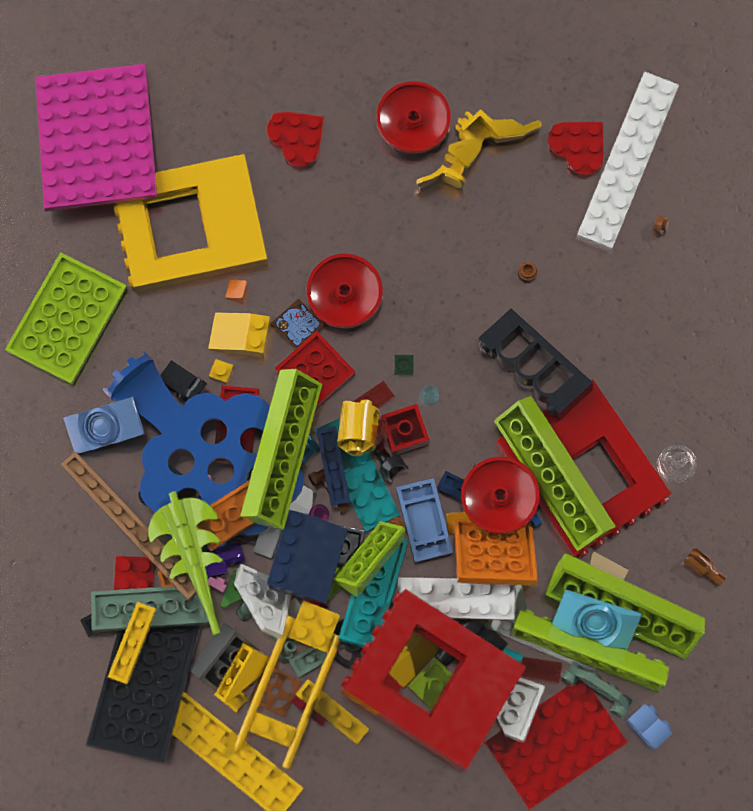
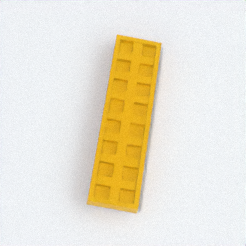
[173,692,304,811]

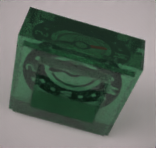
[394,355,414,375]

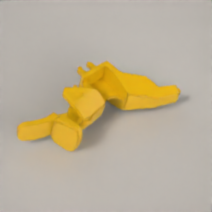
[416,109,542,189]

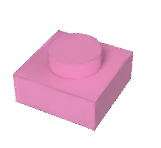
[208,576,227,594]

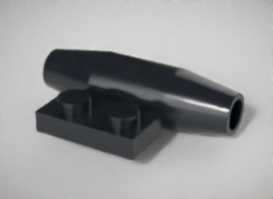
[434,619,508,666]

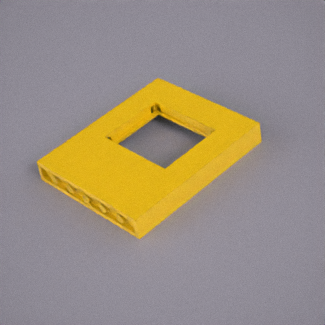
[114,154,268,292]

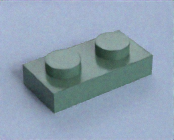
[289,647,327,678]

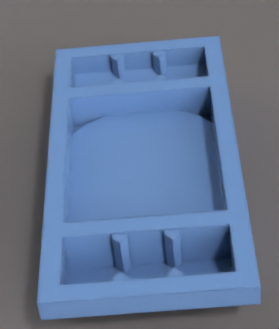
[63,397,145,454]
[396,478,453,563]

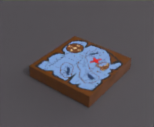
[271,298,324,350]

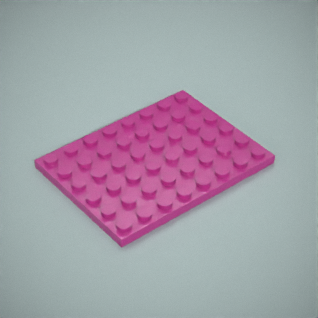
[35,64,157,212]

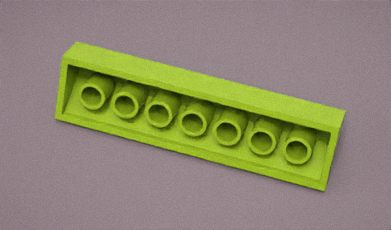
[241,369,322,530]
[494,396,616,551]
[545,553,705,659]
[510,609,669,692]

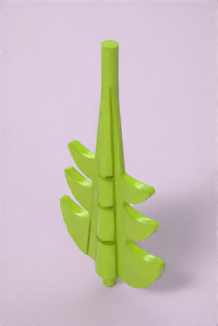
[148,492,223,635]

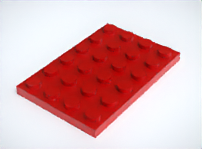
[484,680,628,810]

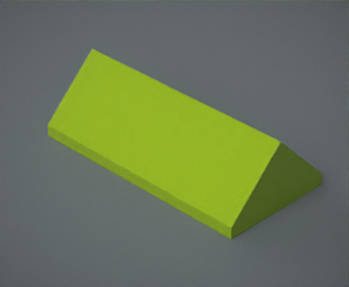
[333,521,406,598]

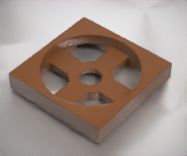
[249,667,302,718]

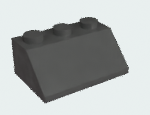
[189,623,260,692]

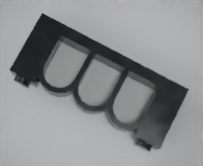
[478,308,593,420]

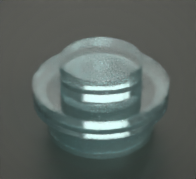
[420,385,440,404]

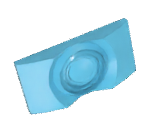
[552,590,641,649]

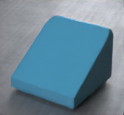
[302,435,320,464]

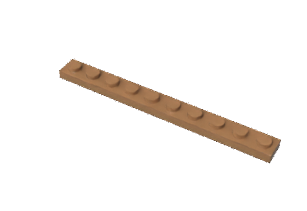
[61,452,197,601]

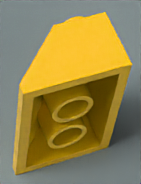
[389,626,439,689]

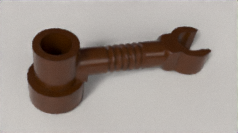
[308,468,348,514]

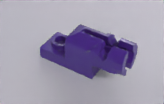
[206,542,245,580]

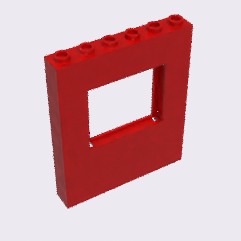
[496,379,672,559]
[340,589,526,771]

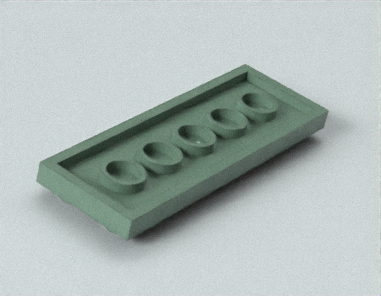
[91,585,210,632]

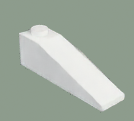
[253,485,317,559]

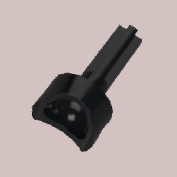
[373,439,409,483]

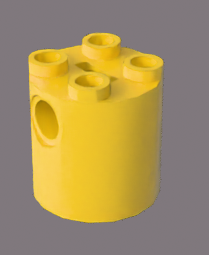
[337,400,380,456]

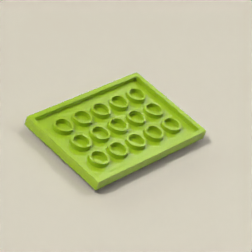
[5,252,127,385]

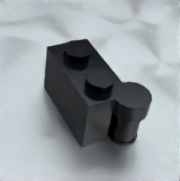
[160,360,207,403]

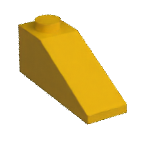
[214,643,270,704]

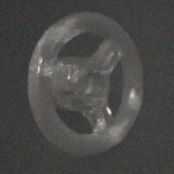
[658,444,697,482]

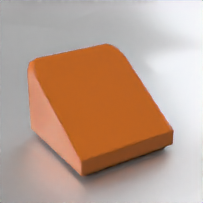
[225,280,248,302]

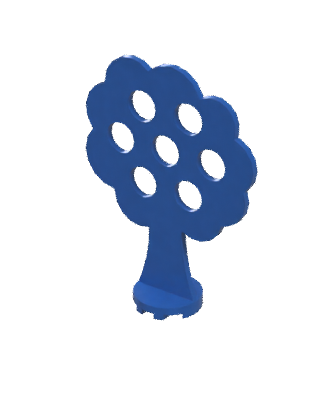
[103,352,304,550]

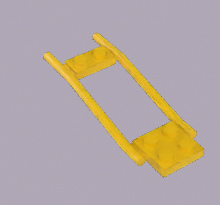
[234,600,341,769]

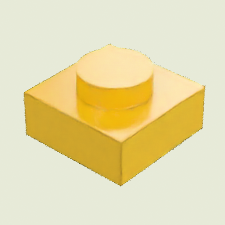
[209,359,234,384]

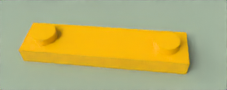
[108,602,157,684]
[295,679,370,745]

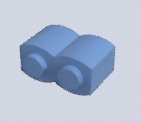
[626,704,672,750]

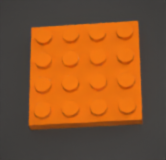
[454,519,538,586]

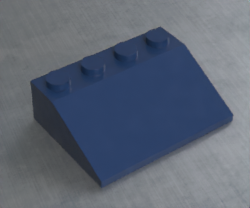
[267,509,348,604]

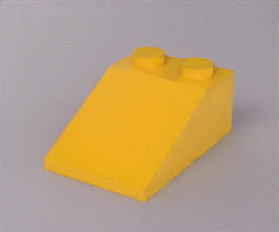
[208,313,271,359]

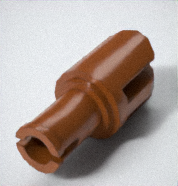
[684,547,727,586]

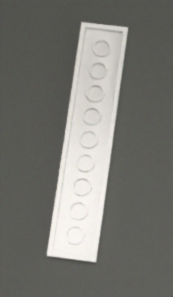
[577,72,679,250]

